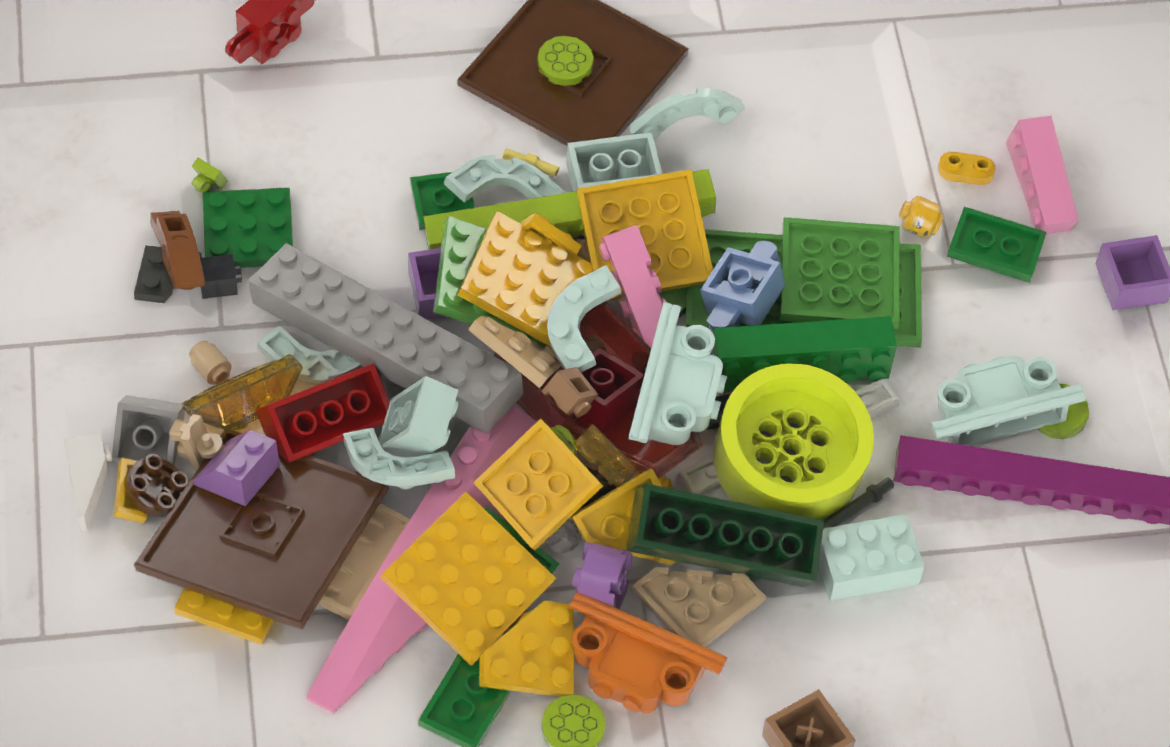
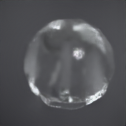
[545,517,581,553]

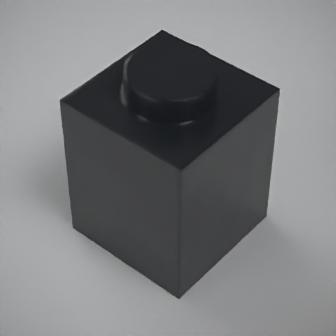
[200,254,242,299]

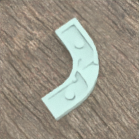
[629,88,745,139]
[444,155,565,202]
[547,265,621,372]
[257,326,365,383]
[343,428,455,489]

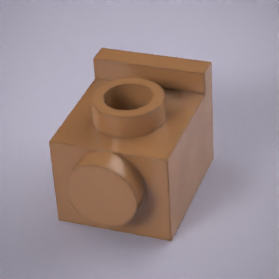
[542,367,598,417]

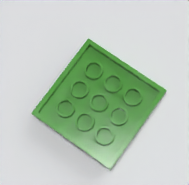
[434,216,547,347]
[780,217,900,329]

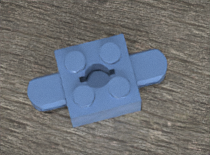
[700,241,785,333]

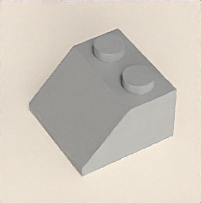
[111,395,186,465]

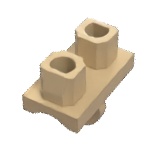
[169,414,224,470]

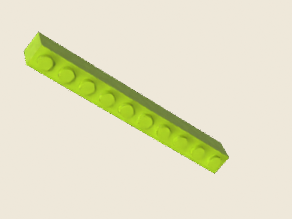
[423,169,716,250]

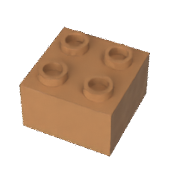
[762,689,855,747]

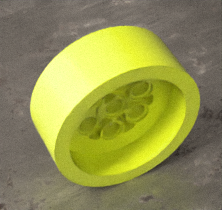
[713,364,874,520]

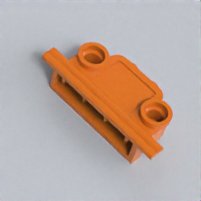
[569,591,728,713]

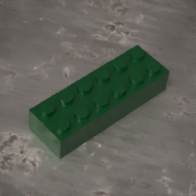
[626,483,824,587]

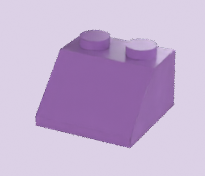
[193,430,280,506]

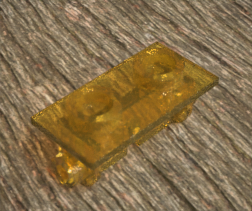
[573,424,637,487]

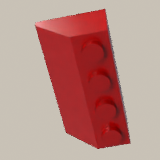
[255,363,390,463]

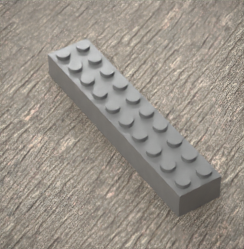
[248,243,524,434]

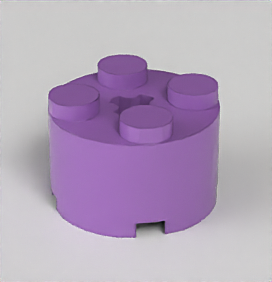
[573,542,633,609]

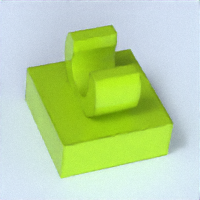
[191,157,228,194]

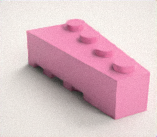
[1006,115,1078,234]
[598,225,666,350]

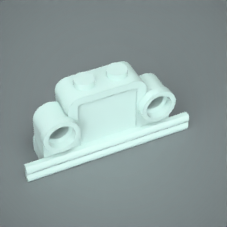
[628,302,727,445]
[931,356,1086,446]

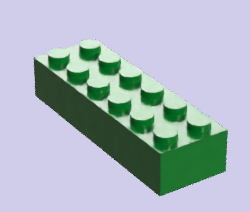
[710,316,897,392]

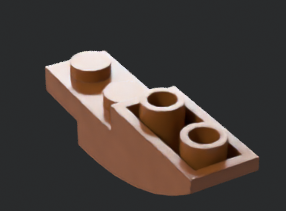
[150,211,205,290]

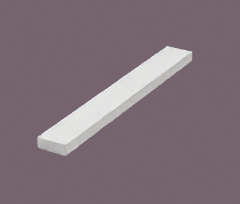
[677,378,900,495]

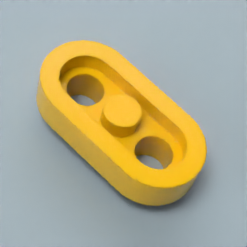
[938,152,996,185]

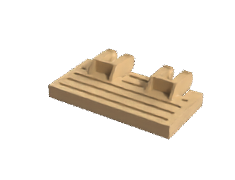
[318,503,410,620]

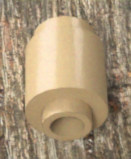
[189,341,232,385]

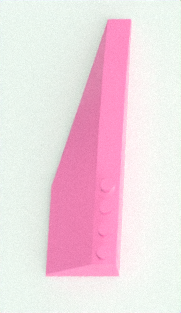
[306,405,537,713]

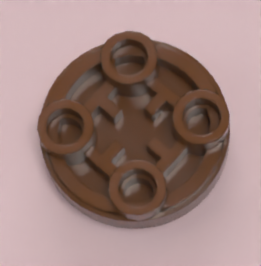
[124,454,189,517]

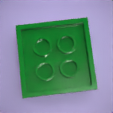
[203,187,293,268]

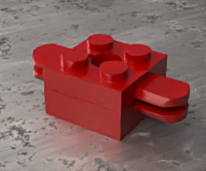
[225,0,315,65]

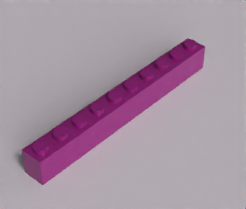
[893,435,1170,525]

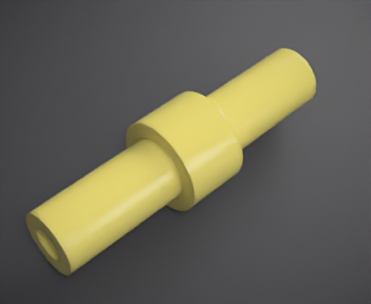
[502,148,560,177]

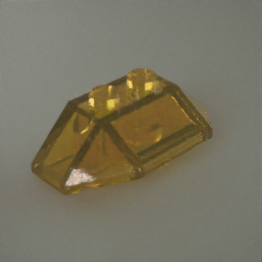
[181,354,303,432]

